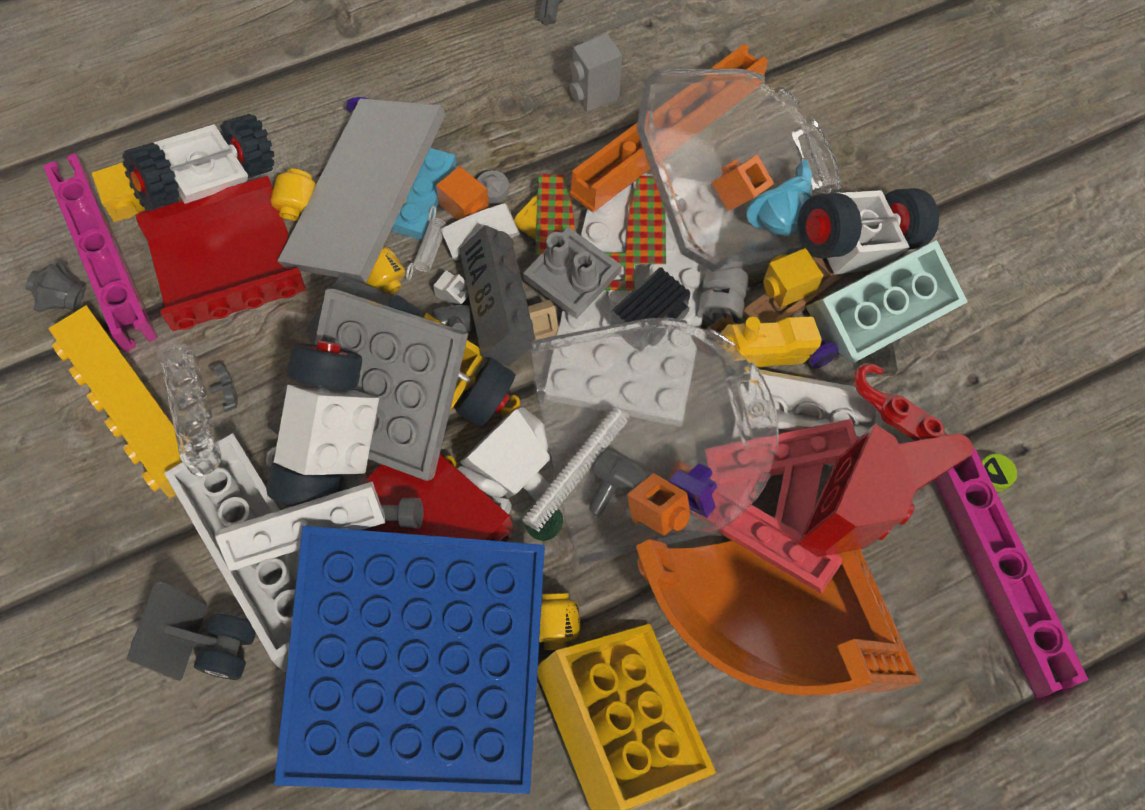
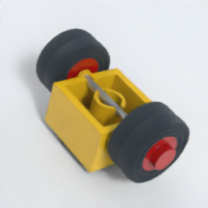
[386,295,516,427]

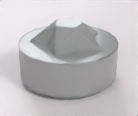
[477,170,509,204]

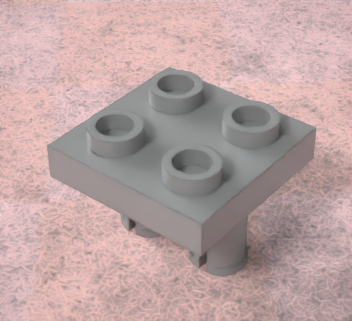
[523,227,621,319]

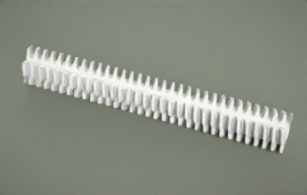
[523,408,630,532]

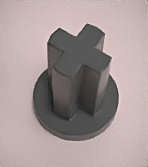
[538,0,563,25]

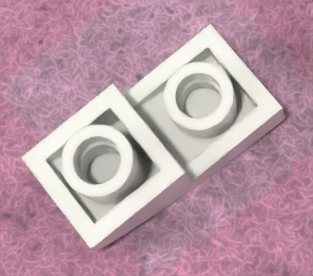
[441,203,520,261]

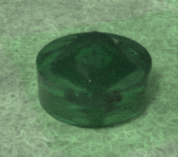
[525,504,564,541]

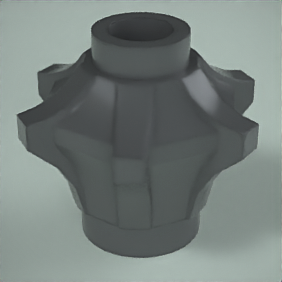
[26,262,85,312]

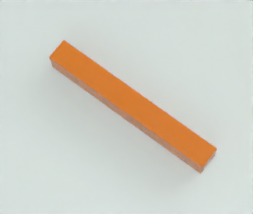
[569,44,768,213]

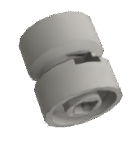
[697,264,748,326]

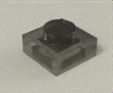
[857,342,898,377]

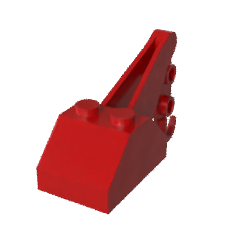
[798,363,973,557]

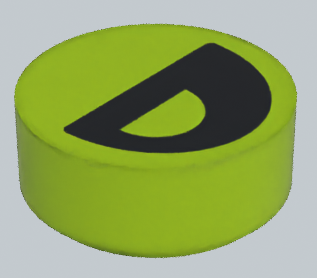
[982,454,1017,492]

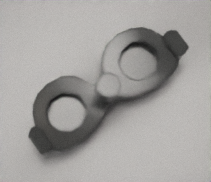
[208,362,238,412]

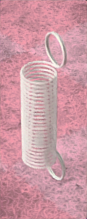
[406,206,447,280]

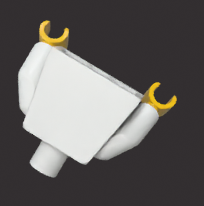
[444,395,551,501]

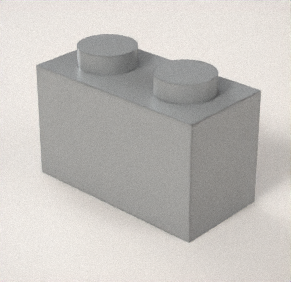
[570,33,623,112]

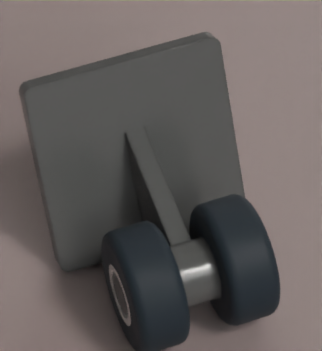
[127,581,256,681]

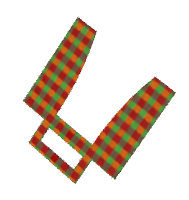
[535,174,666,291]

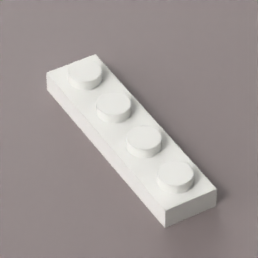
[215,482,385,572]

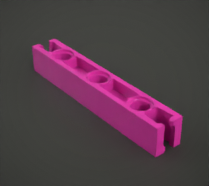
[43,153,158,352]
[934,448,1089,699]

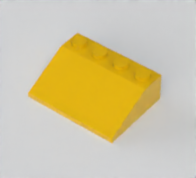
[537,624,716,810]

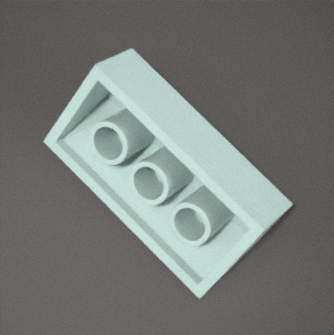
[806,240,968,363]

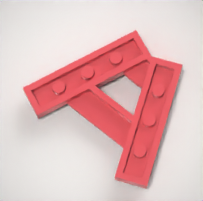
[691,419,857,594]

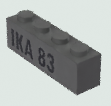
[459,225,537,367]

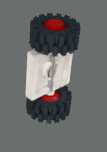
[122,114,275,211]

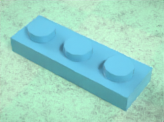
[391,148,457,240]

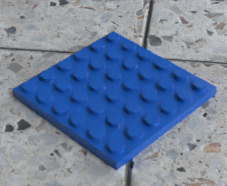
[274,526,545,794]

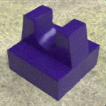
[669,463,717,518]

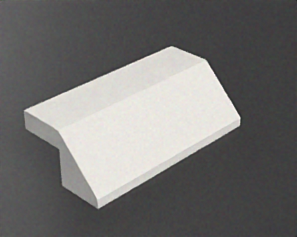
[731,367,887,466]

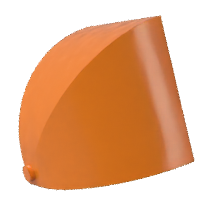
[636,539,921,696]

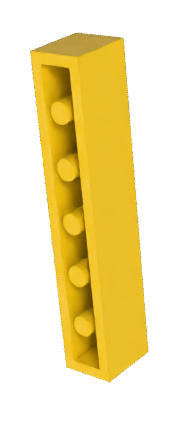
[48,305,195,499]

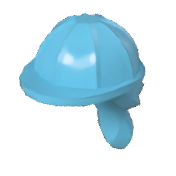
[746,160,812,237]

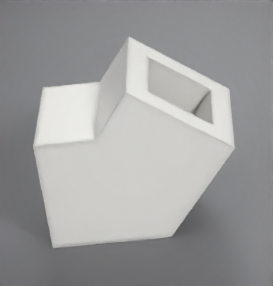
[433,270,469,306]

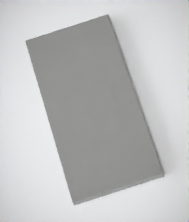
[278,98,446,282]

